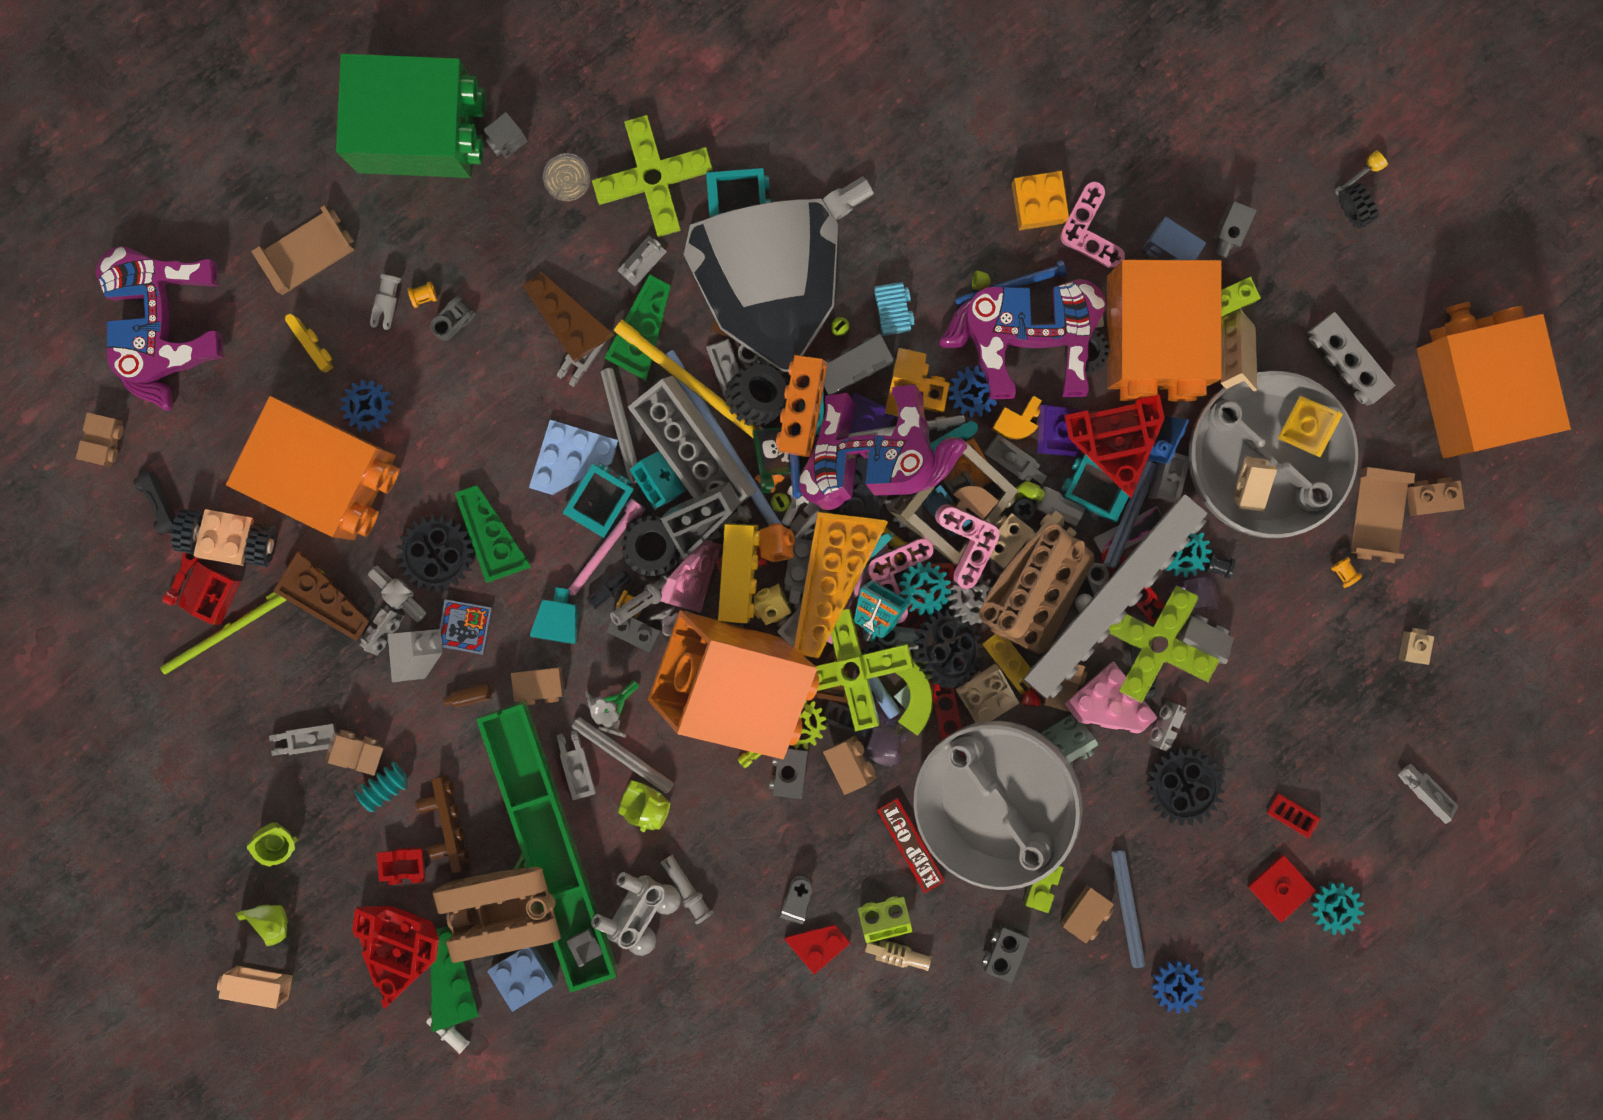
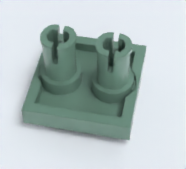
[1040,714,1098,767]

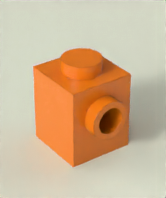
[759,523,795,562]

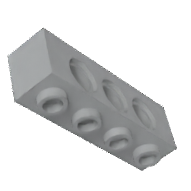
[1307,312,1396,406]

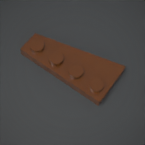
[523,272,614,363]
[273,550,370,641]

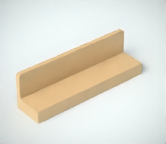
[1221,309,1258,391]

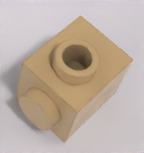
[1398,628,1434,665]

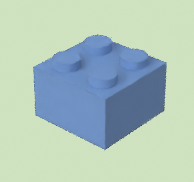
[1142,217,1206,260]
[487,946,557,1012]

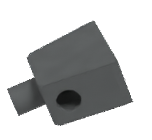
[1214,201,1257,259]

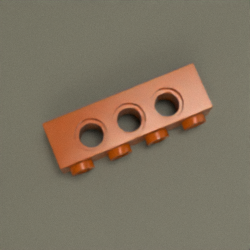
[776,355,828,457]

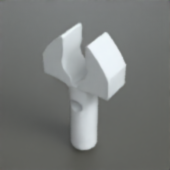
[782,486,809,526]

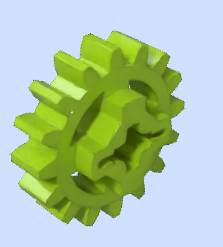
[795,700,827,749]

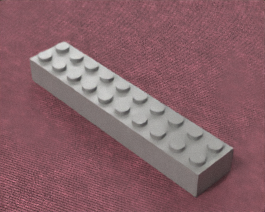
[1022,495,1208,699]

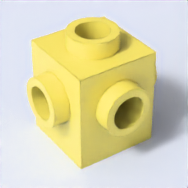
[754,584,791,625]

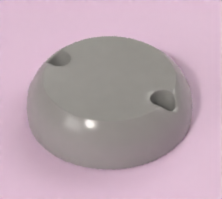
[1188,371,1358,538]
[914,721,1083,890]

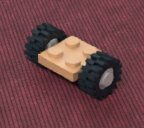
[171,509,277,567]

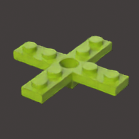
[592,115,713,237]
[1108,586,1219,703]
[815,608,914,731]

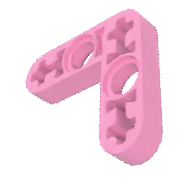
[1060,182,1125,269]
[935,504,1000,589]
[866,538,933,624]

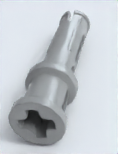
[610,574,669,626]
[660,854,714,925]

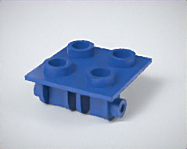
[1148,416,1189,464]

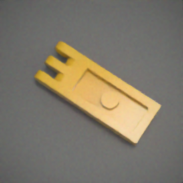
[285,314,334,373]
[982,633,1031,695]

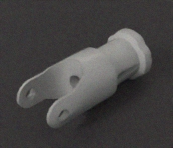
[370,274,401,330]

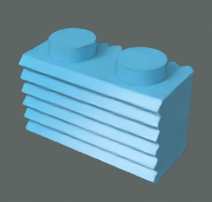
[874,282,914,336]

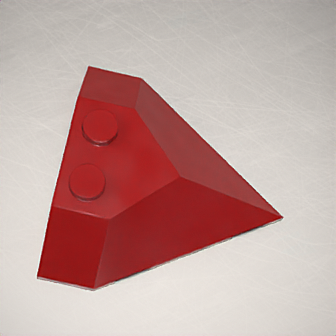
[1064,394,1165,498]
[352,906,439,1009]

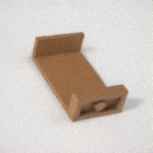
[251,206,354,295]
[1350,467,1415,563]

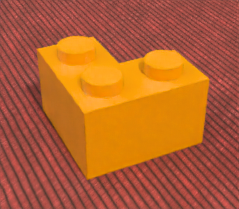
[885,348,929,416]

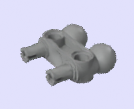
[591,872,681,956]

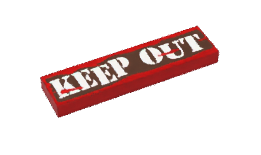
[877,798,945,893]

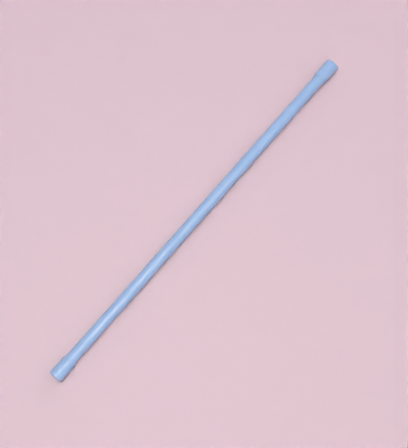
[665,350,901,719]

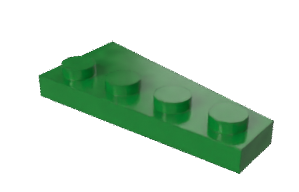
[605,275,671,381]
[455,485,532,583]
[429,925,479,1032]

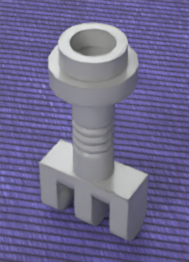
[706,505,752,541]

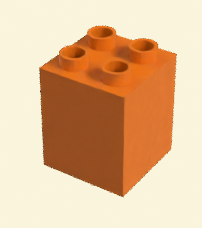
[1107,260,1221,402]
[1416,306,1571,459]
[226,396,400,540]
[648,610,819,759]

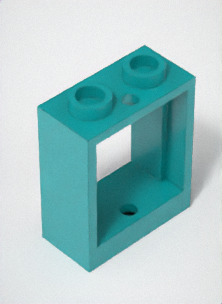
[706,168,771,218]
[1061,454,1129,522]
[562,462,633,538]

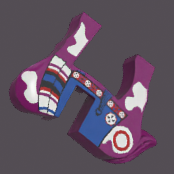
[96,246,224,411]
[939,279,1106,399]
[799,384,967,510]

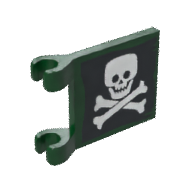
[752,427,806,493]

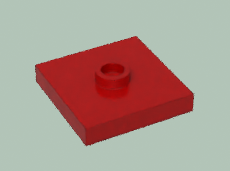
[1247,855,1316,923]

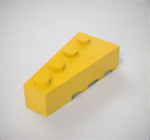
[718,523,760,623]

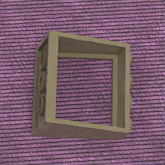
[889,436,1018,566]

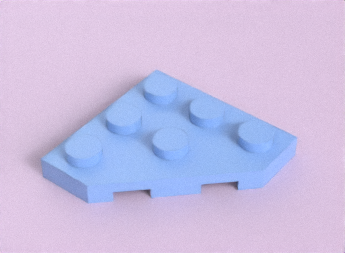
[529,420,619,495]

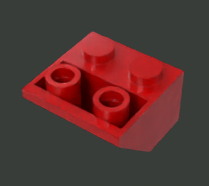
[177,561,241,625]

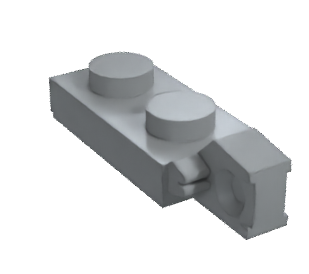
[1398,764,1458,824]

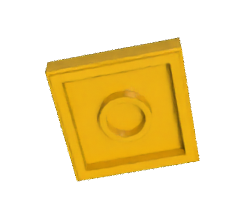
[1278,396,1343,457]

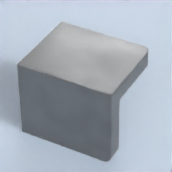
[567,928,602,967]

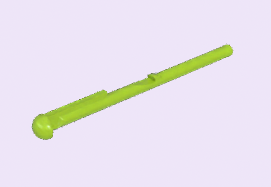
[160,568,325,675]

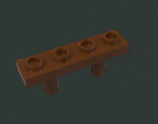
[415,775,470,873]

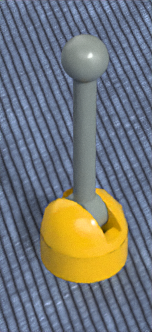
[1335,150,1388,195]

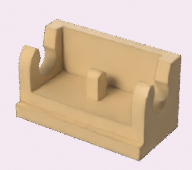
[1233,456,1277,511]

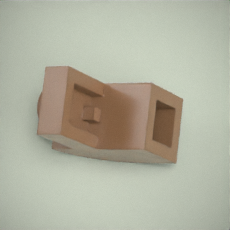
[944,486,998,522]

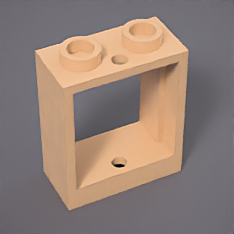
[217,966,293,1009]

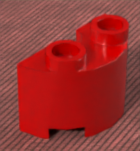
[376,847,426,885]

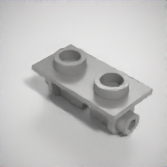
[617,236,667,286]
[789,502,834,540]
[359,605,404,656]
[1148,700,1186,752]

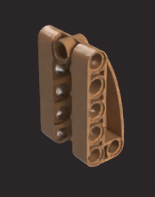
[979,524,1094,654]
[432,867,561,963]

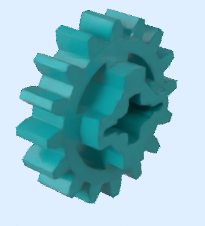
[1165,532,1212,578]
[898,562,951,615]
[1310,882,1364,935]

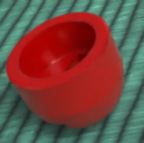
[1021,689,1041,707]

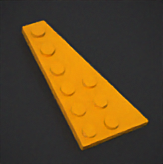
[794,512,888,658]

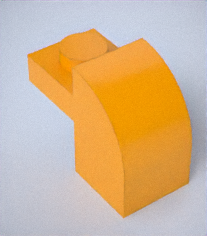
[991,396,1042,440]

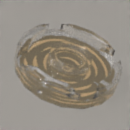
[543,153,591,202]

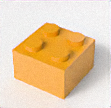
[1012,171,1069,230]

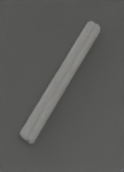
[601,368,638,483]
[572,717,674,793]

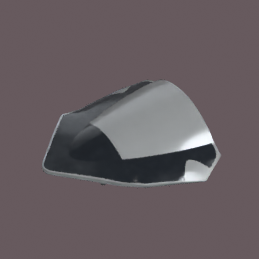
[683,199,838,372]

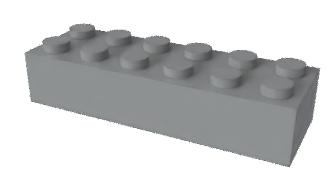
[628,376,757,505]

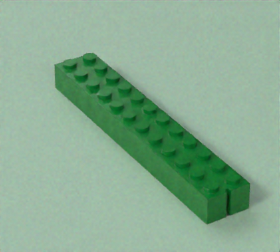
[476,700,618,993]

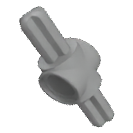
[368,566,426,622]

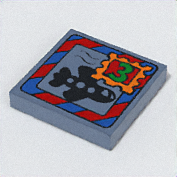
[439,599,493,655]

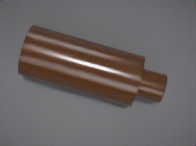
[443,683,492,708]

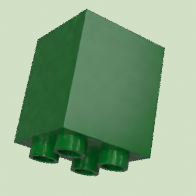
[336,54,486,178]

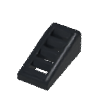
[822,700,872,738]

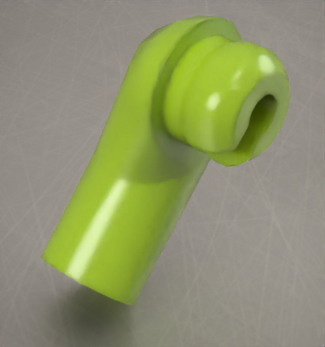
[1015,481,1045,502]

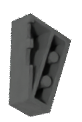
[824,334,894,395]
[661,482,741,560]

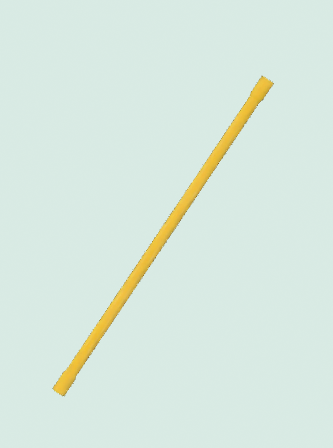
[614,319,923,561]

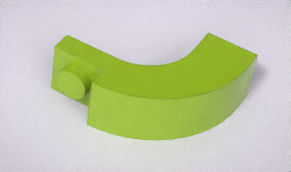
[895,660,933,736]

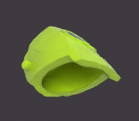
[618,780,670,832]
[247,822,298,867]
[235,904,288,946]

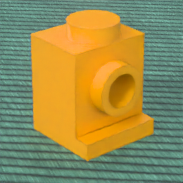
[922,376,950,413]

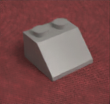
[1177,614,1234,664]
[388,629,442,682]

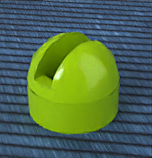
[972,270,991,290]
[831,317,850,337]
[771,493,790,512]

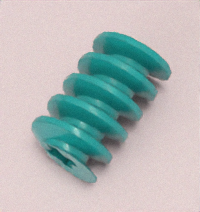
[354,761,408,812]

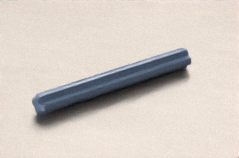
[1104,461,1157,569]
[1112,850,1145,968]

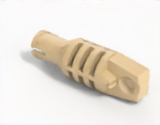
[865,940,932,971]

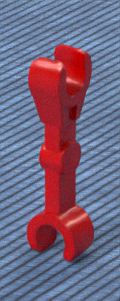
[163,552,200,606]

